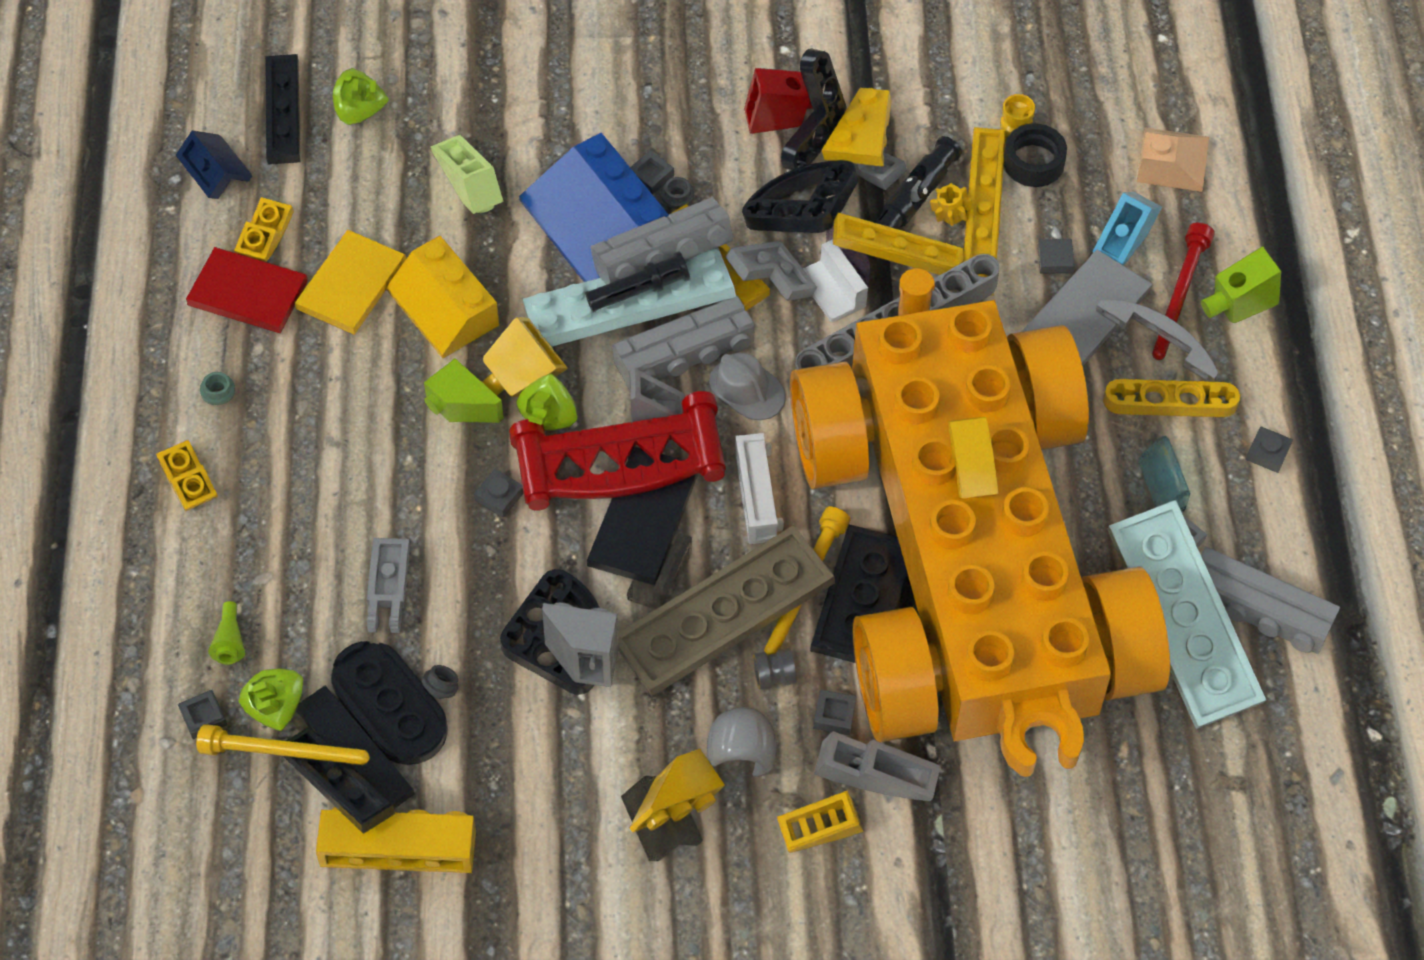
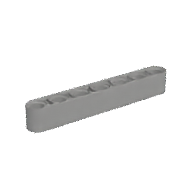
[795,254,999,370]

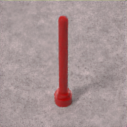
[1152,222,1215,360]

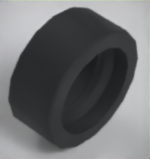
[1004,123,1067,187]

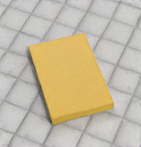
[295,229,406,335]

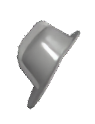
[709,353,785,420]

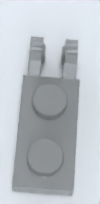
[367,538,410,633]

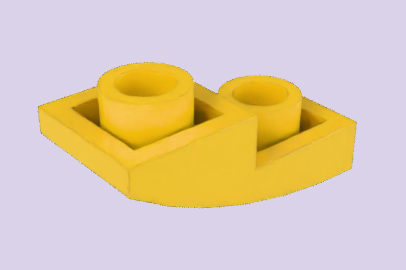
[234,197,294,262]
[948,417,998,498]
[156,440,218,512]

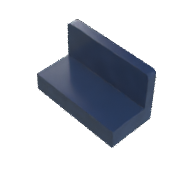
[176,130,252,199]

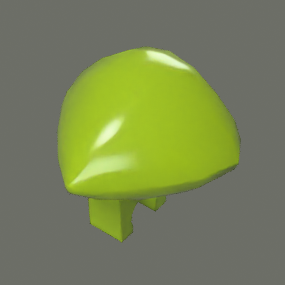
[333,68,389,125]
[516,374,578,430]
[238,668,303,731]

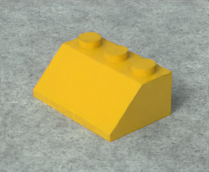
[387,235,499,359]

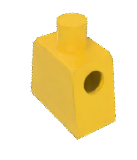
[482,317,568,397]

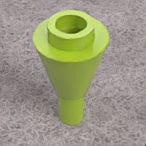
[208,601,245,665]

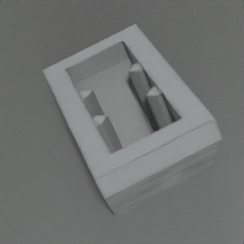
[630,368,685,422]

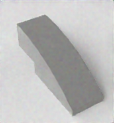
[814,731,940,801]

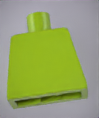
[1201,246,1281,323]

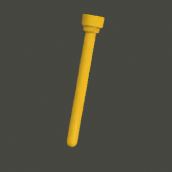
[764,506,851,655]
[196,724,370,765]

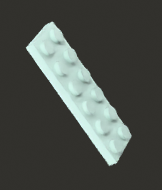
[523,247,736,347]
[1107,500,1266,729]

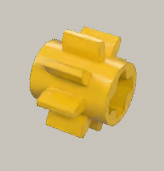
[930,183,973,226]

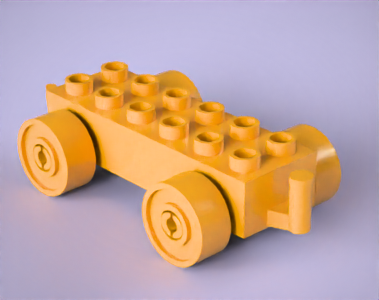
[790,268,1170,777]

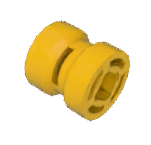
[1000,94,1035,138]

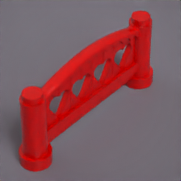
[509,391,726,511]

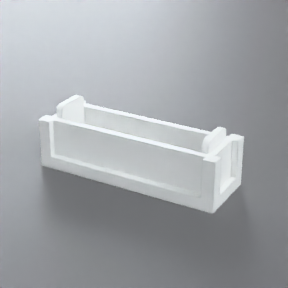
[735,433,784,544]

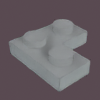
[726,241,817,301]

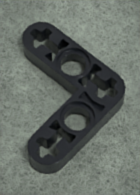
[781,48,847,170]

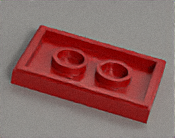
[186,247,308,334]

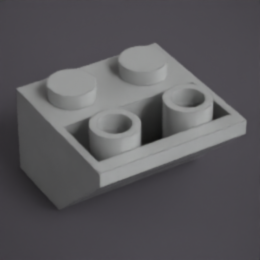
[542,603,619,687]

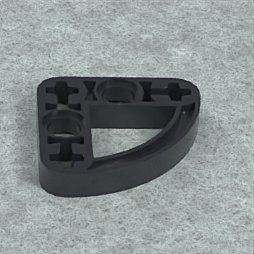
[742,160,858,233]
[500,569,600,695]

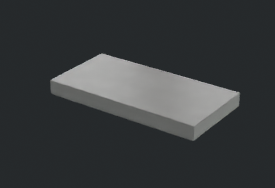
[1021,249,1152,366]

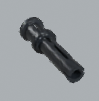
[585,251,690,313]

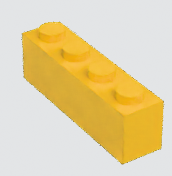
[316,807,476,873]

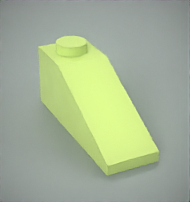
[430,135,504,214]

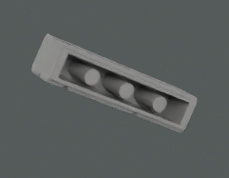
[591,197,733,285]
[612,296,754,390]
[1201,546,1340,654]

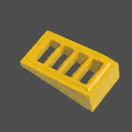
[777,791,864,853]

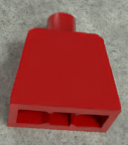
[744,68,813,134]

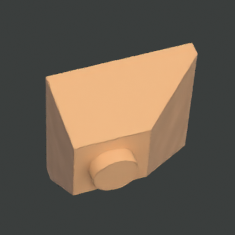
[1137,127,1209,192]

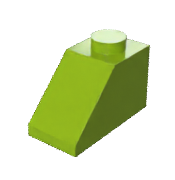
[424,358,504,423]

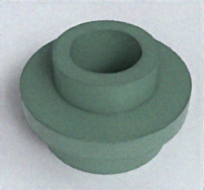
[200,372,235,405]

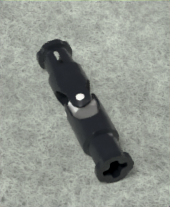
[871,136,962,229]

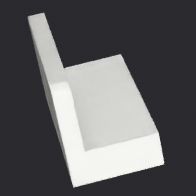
[803,240,868,322]

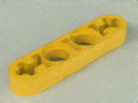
[1103,379,1240,417]

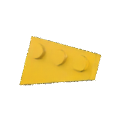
[822,88,892,167]

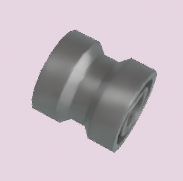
[753,648,796,690]

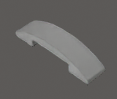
[1096,299,1218,382]

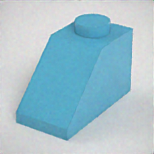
[1092,191,1162,266]

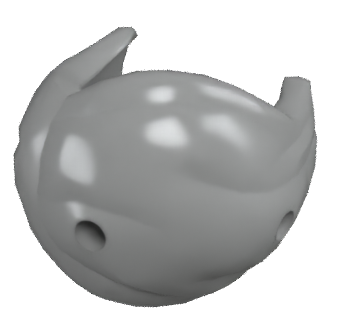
[707,707,777,777]

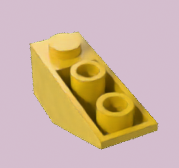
[629,749,725,833]

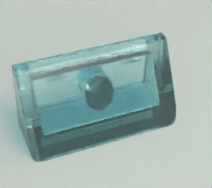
[1138,436,1190,513]

